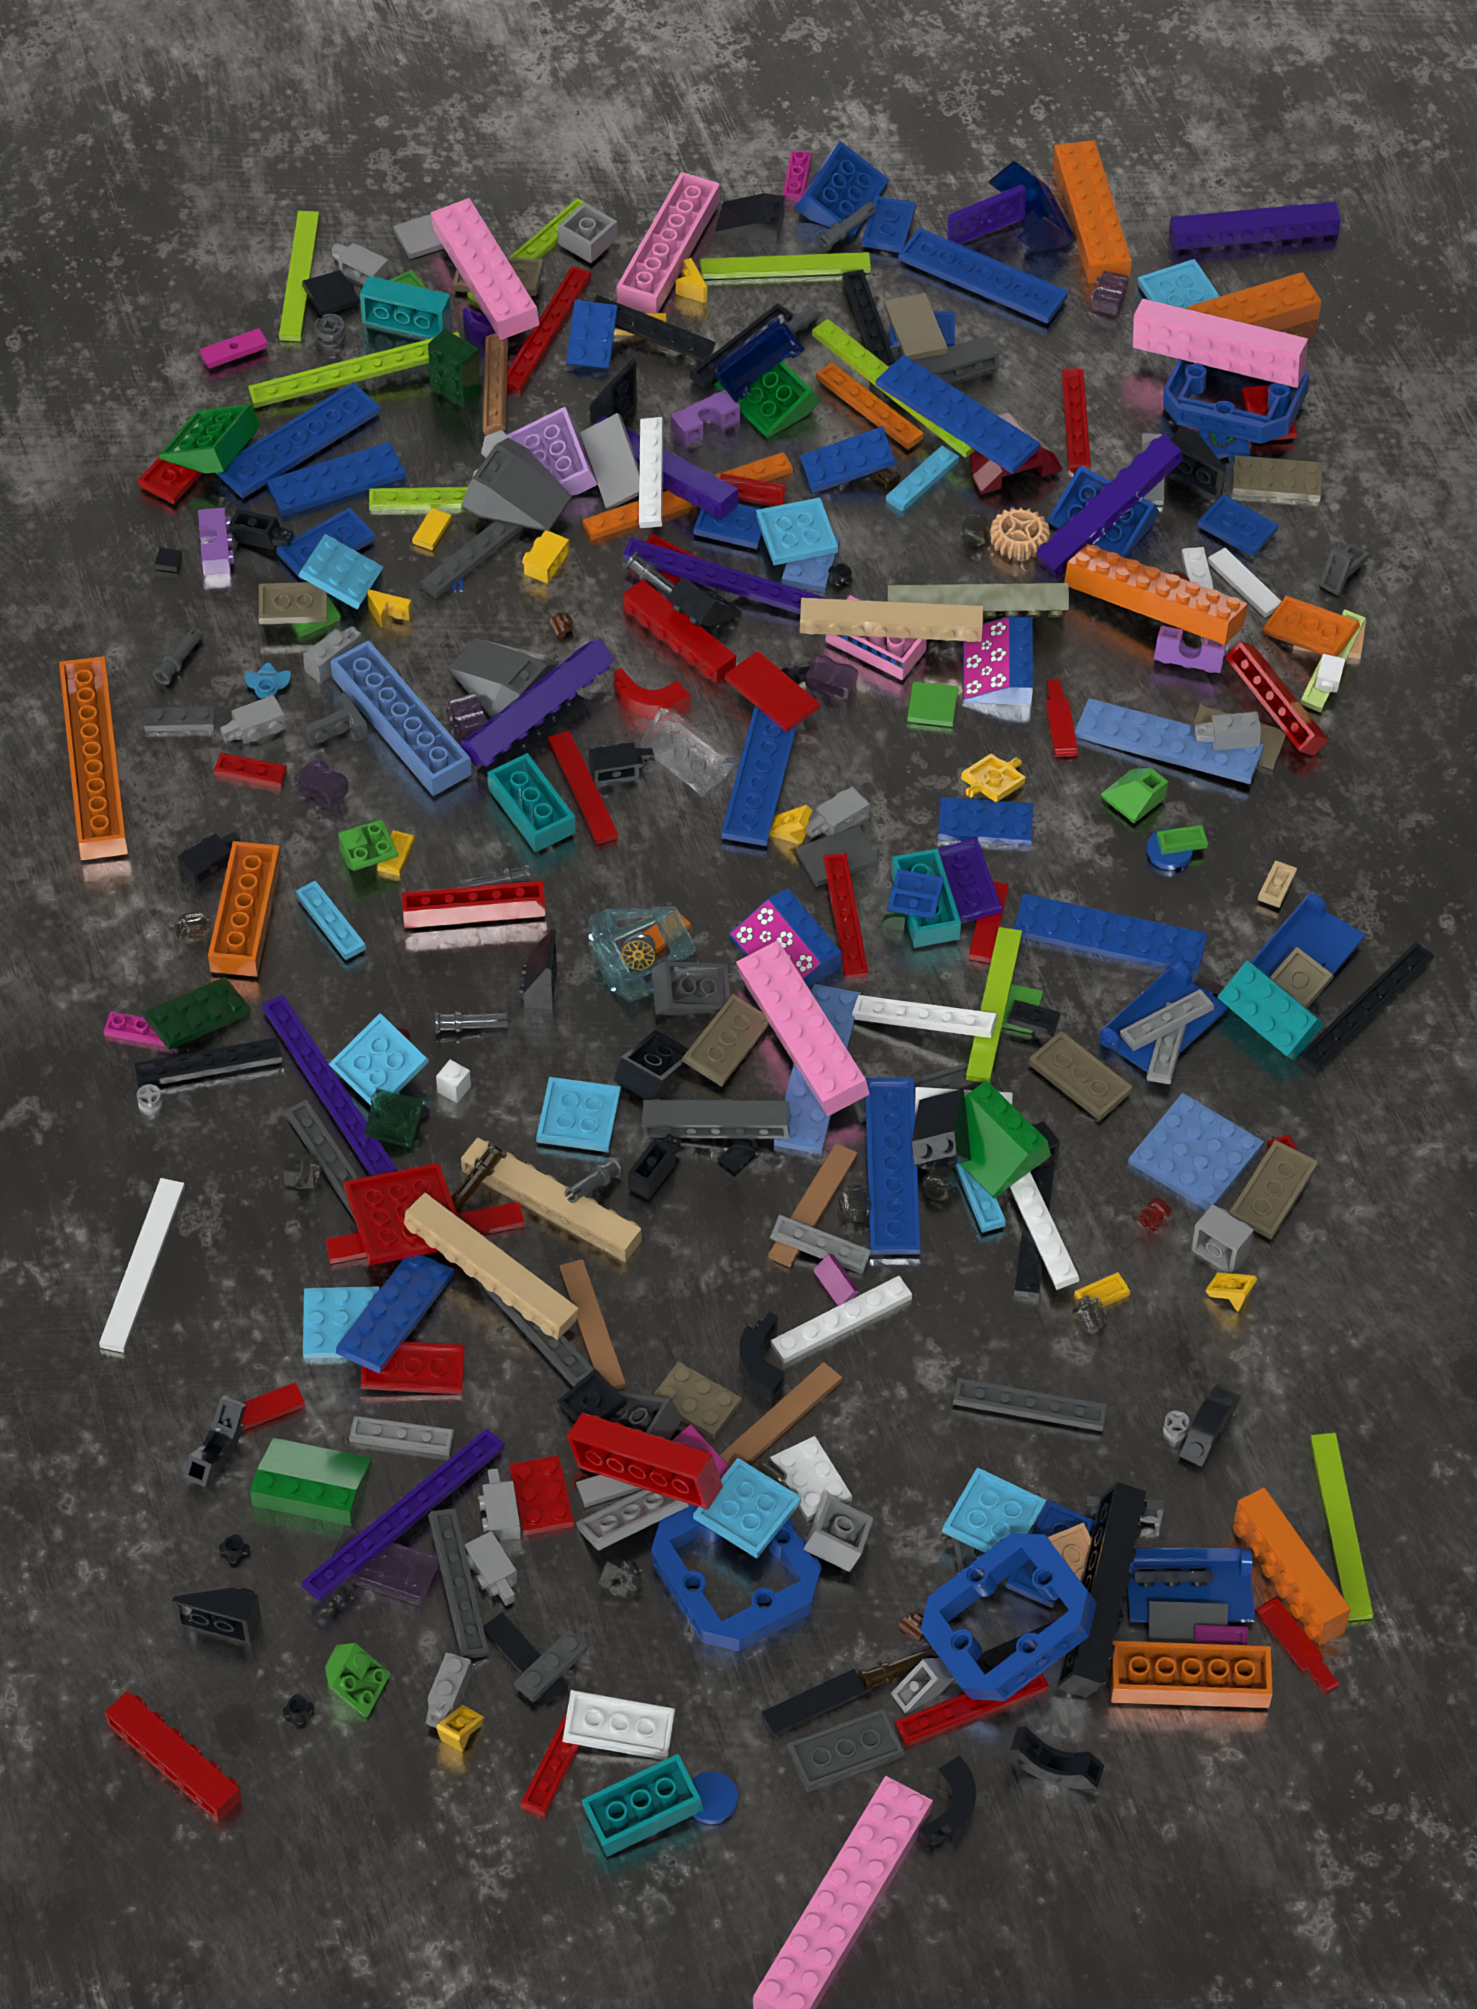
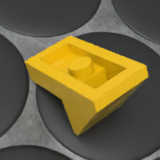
[676,258,707,303]
[367,590,412,628]
[770,805,812,844]
[1205,1272,1257,1312]
[437,1705,484,1752]

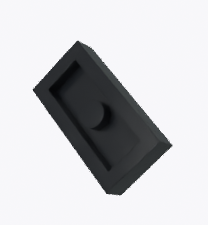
[1008,1000,1061,1037]

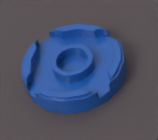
[1146,828,1193,870]
[692,1772,738,1824]

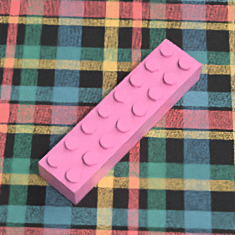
[617,172,720,313]
[430,198,539,340]
[1133,299,1308,388]
[736,940,870,1117]

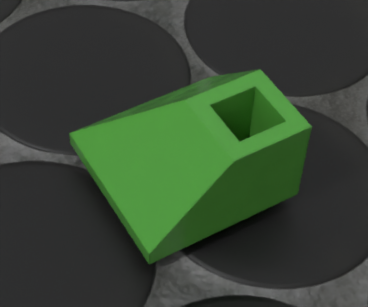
[1101,768,1168,823]
[338,819,398,871]
[325,1643,391,1717]

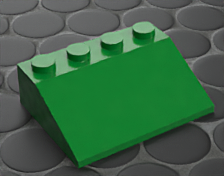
[714,339,822,439]
[159,404,260,474]
[959,1080,1051,1199]
[250,1437,372,1526]

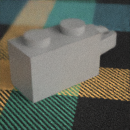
[332,243,389,285]
[303,626,362,684]
[220,695,286,744]
[1195,711,1261,751]
[806,786,870,838]
[478,1468,521,1541]
[464,1531,517,1606]
[426,1652,472,1728]

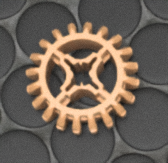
[990,507,1050,562]

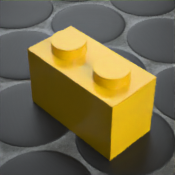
[522,530,569,584]

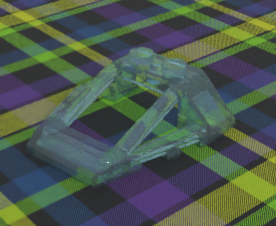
[589,907,697,1003]

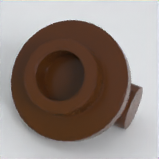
[549,612,573,639]
[898,1611,924,1643]

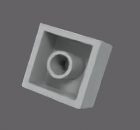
[557,202,617,263]
[1191,1204,1254,1274]
[803,1495,874,1572]

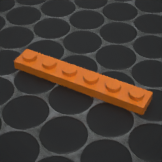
[816,362,924,450]

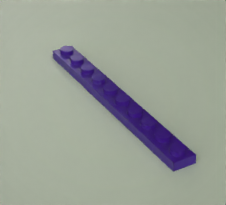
[623,537,829,614]
[262,995,397,1176]
[302,1428,505,1603]

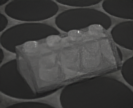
[638,708,740,798]

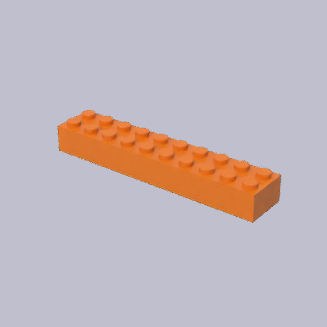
[59,656,128,860]

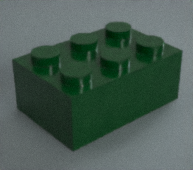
[428,329,480,408]

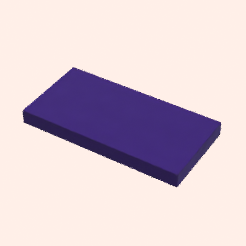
[948,185,1026,245]
[937,837,1003,924]

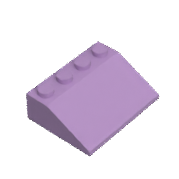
[507,407,598,495]

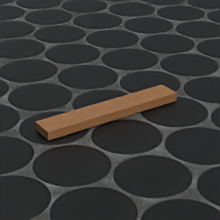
[483,333,508,436]
[768,1143,858,1268]
[559,1259,626,1390]
[719,1362,842,1467]

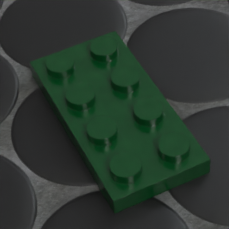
[143,977,251,1050]

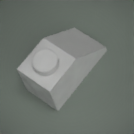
[891,1658,955,1714]

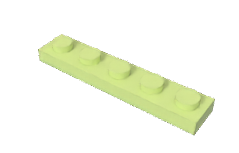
[1300,609,1365,712]

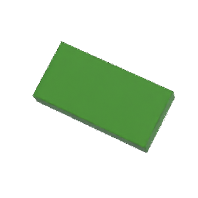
[1156,825,1208,855]

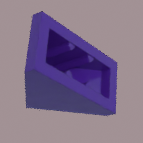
[463,307,495,345]

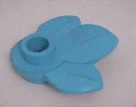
[245,663,291,699]

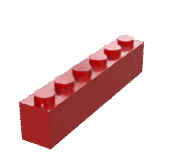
[623,579,736,684]
[1225,641,1329,756]
[401,881,545,928]
[104,1690,242,1822]

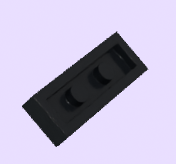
[1132,1567,1213,1587]

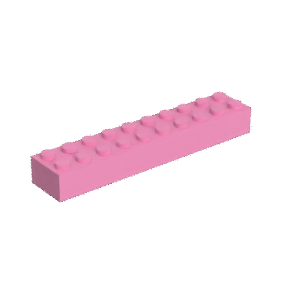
[753,1776,933,2009]

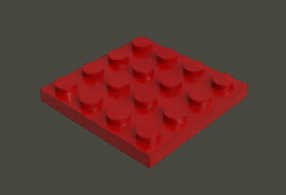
[344,1163,458,1266]

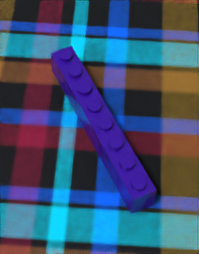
[1169,201,1341,250]
[592,416,739,519]
[1036,434,1183,579]
[459,638,615,766]

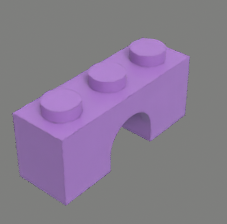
[671,389,740,446]
[198,508,234,575]
[1154,625,1227,673]

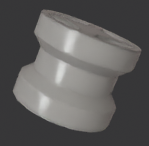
[137,1084,163,1115]
[1163,1411,1190,1443]

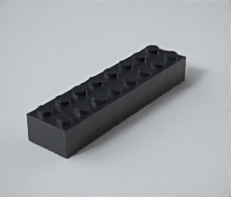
[1057,1482,1147,1698]

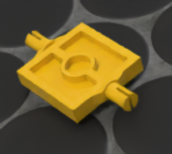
[961,754,1026,802]

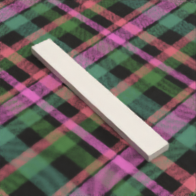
[99,1178,185,1353]

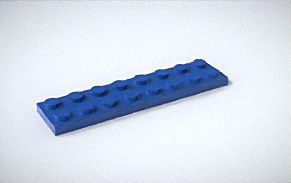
[898,227,1068,324]
[876,355,1040,474]
[217,382,381,499]
[721,706,798,846]
[1014,893,1208,976]
[865,1078,920,1254]

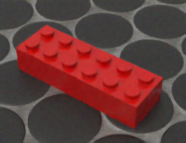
[567,1413,723,1510]

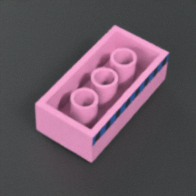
[825,595,927,680]

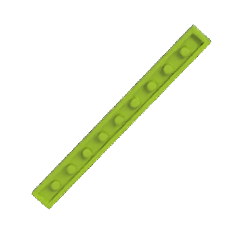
[812,319,975,458]
[248,332,460,408]

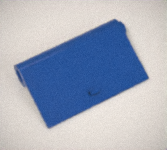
[1250,893,1366,977]
[1099,962,1229,1073]
[1127,1548,1255,1622]

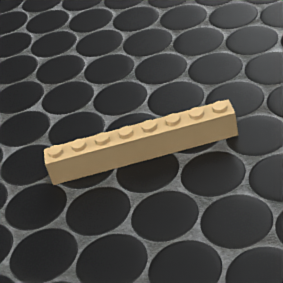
[800,598,983,642]
[461,1137,642,1262]
[404,1193,579,1340]

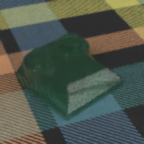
[364,1088,424,1148]

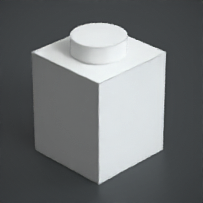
[1315,654,1345,693]
[436,1060,471,1103]

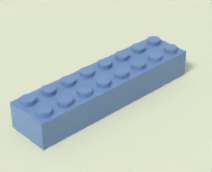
[331,640,472,796]

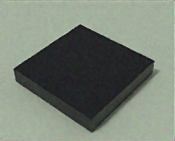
[302,270,360,316]
[557,1369,627,1422]

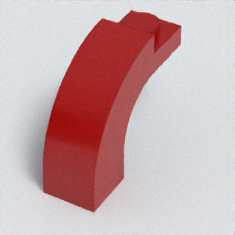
[613,668,691,720]

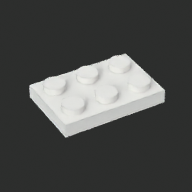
[770,1436,852,1522]

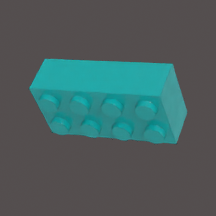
[360,276,452,339]
[487,753,576,853]
[891,849,961,948]
[1217,960,1325,1060]
[581,1754,704,1857]

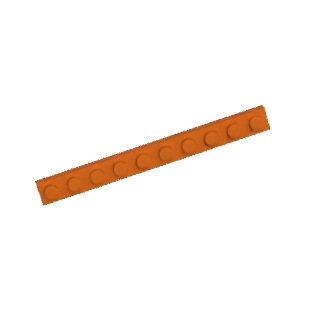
[582,452,793,541]

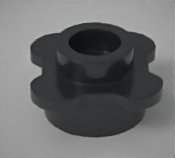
[828,563,853,586]
[219,1534,250,1563]
[283,1695,314,1724]

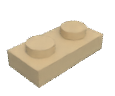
[1258,860,1297,908]

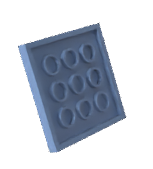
[1128,1093,1264,1211]

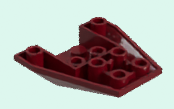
[970,412,1062,494]

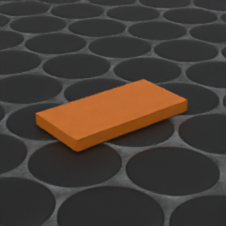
[1262,596,1360,657]

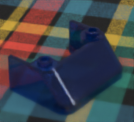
[988,160,1076,253]
[713,314,805,403]

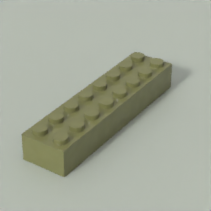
[885,583,1069,619]

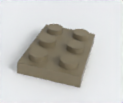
[259,582,327,624]
[1271,947,1334,1008]
[652,1361,742,1440]

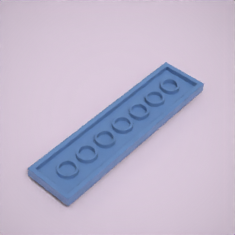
[1075,698,1264,784]
[774,984,861,1155]

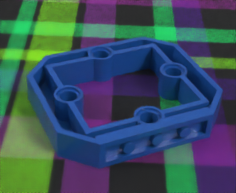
[1163,359,1310,444]
[651,1504,822,1651]
[920,1533,1097,1701]

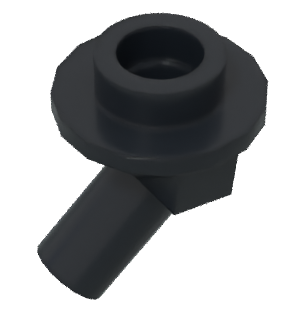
[782,665,811,684]

